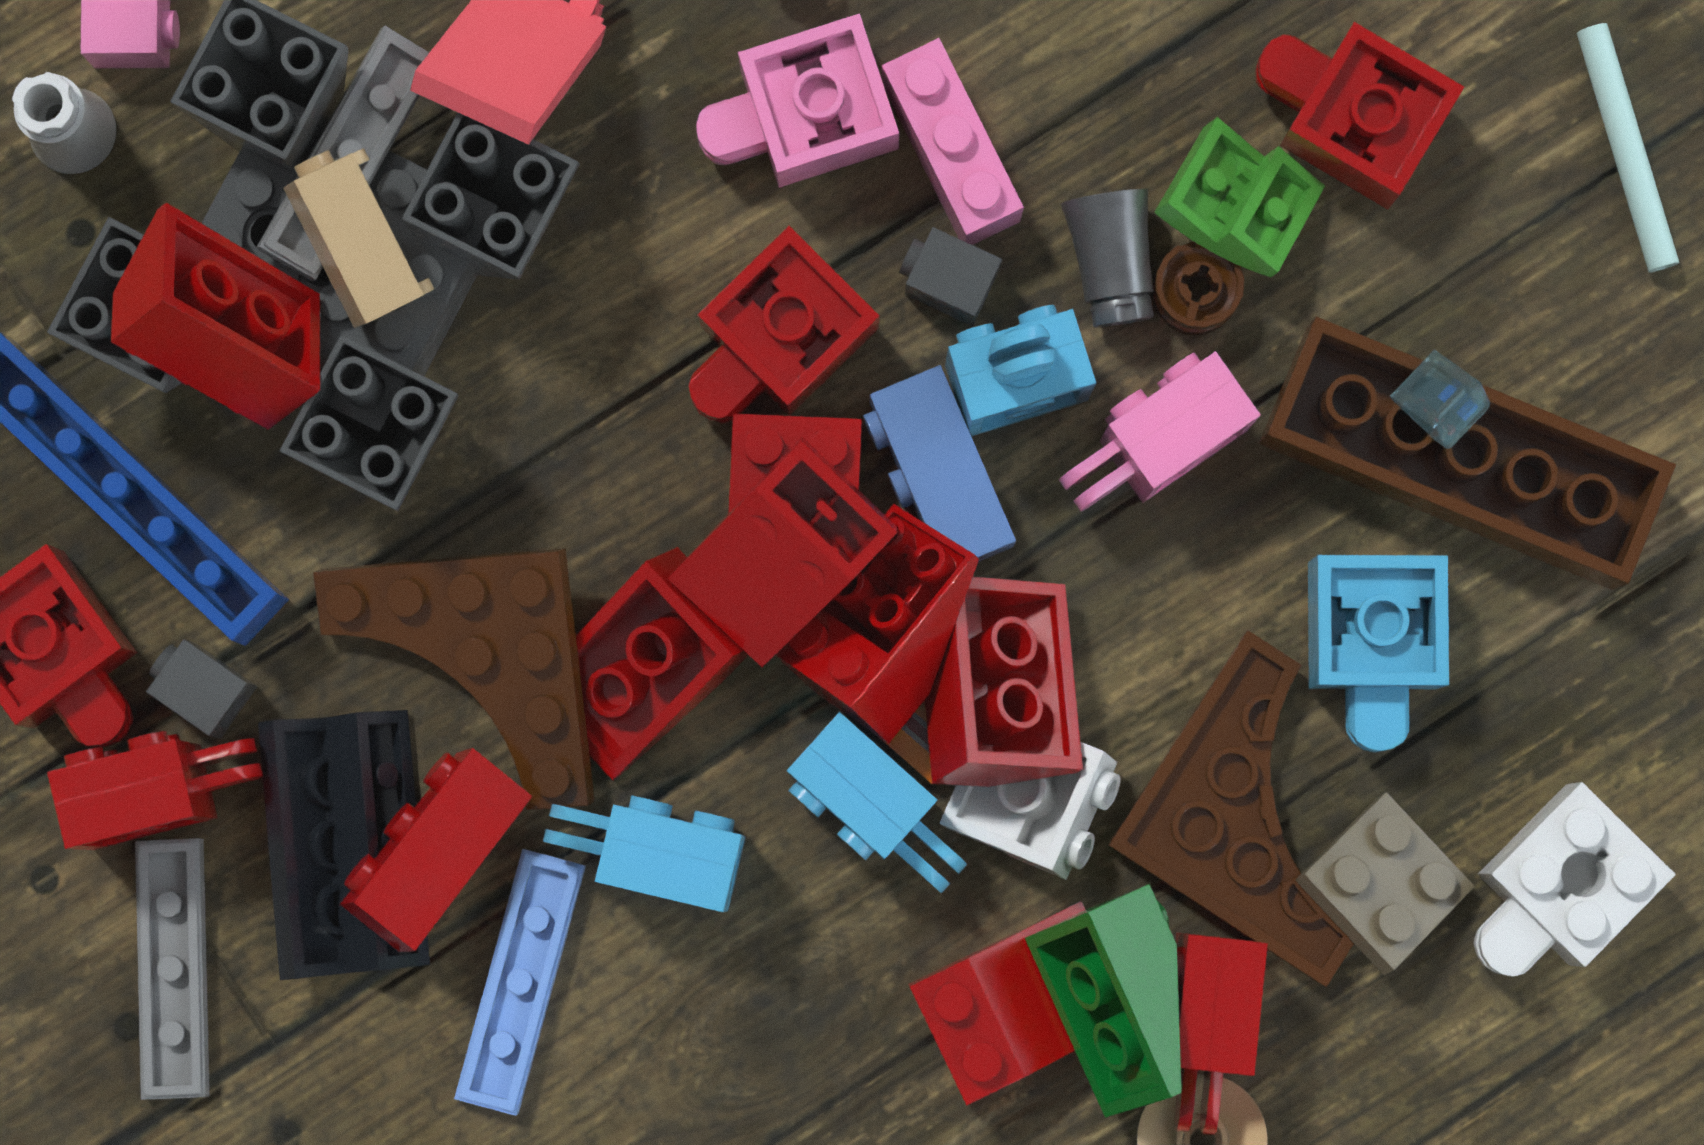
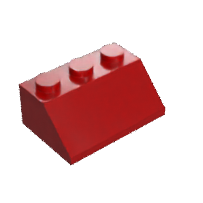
[111,203,320,430]
[925,577,1083,787]

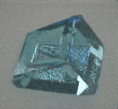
[1390,349,1490,449]

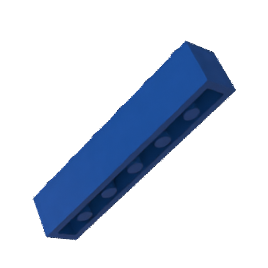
[0,332,289,646]

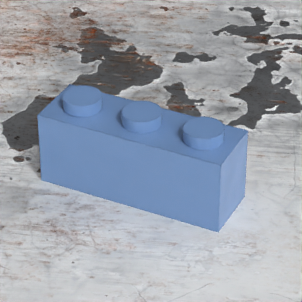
[863,365,1016,562]

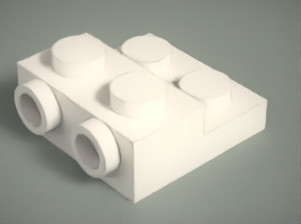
[940,742,1120,880]

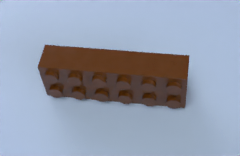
[1259,316,1676,590]

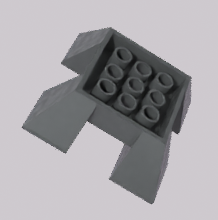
[47,0,579,511]

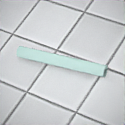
[1577,23,1680,272]

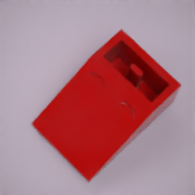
[667,437,898,667]
[776,504,979,744]

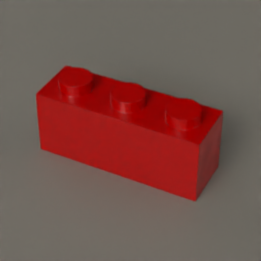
[340,748,533,952]

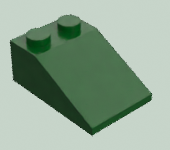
[1025,884,1182,1118]

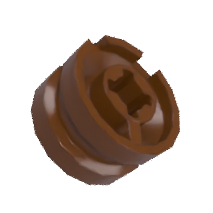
[1152,241,1244,335]

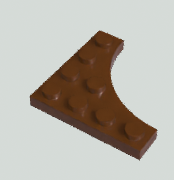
[313,548,595,810]
[1107,630,1354,987]

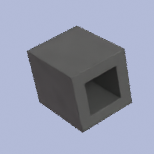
[899,227,1002,326]
[146,639,258,739]

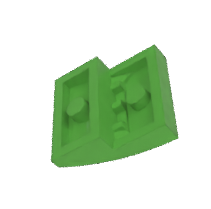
[1154,117,1325,277]

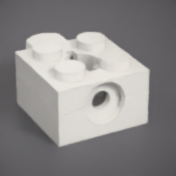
[1473,782,1676,976]

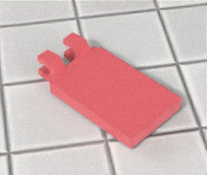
[410,0,606,145]

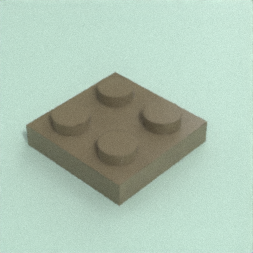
[1295,792,1475,975]

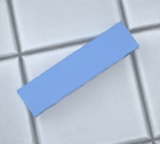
[454,849,586,1116]

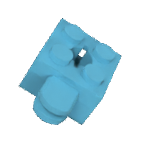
[945,305,1096,436]
[1308,555,1449,752]
[787,712,967,893]
[543,795,746,912]

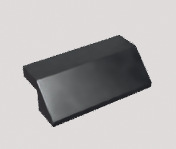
[258,710,430,980]

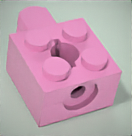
[696,13,899,188]
[1059,351,1261,511]

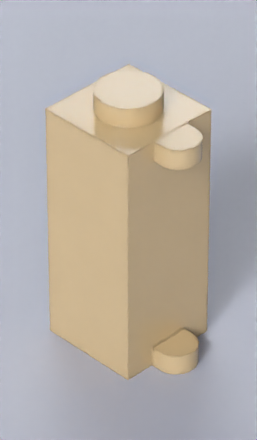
[283,148,435,328]

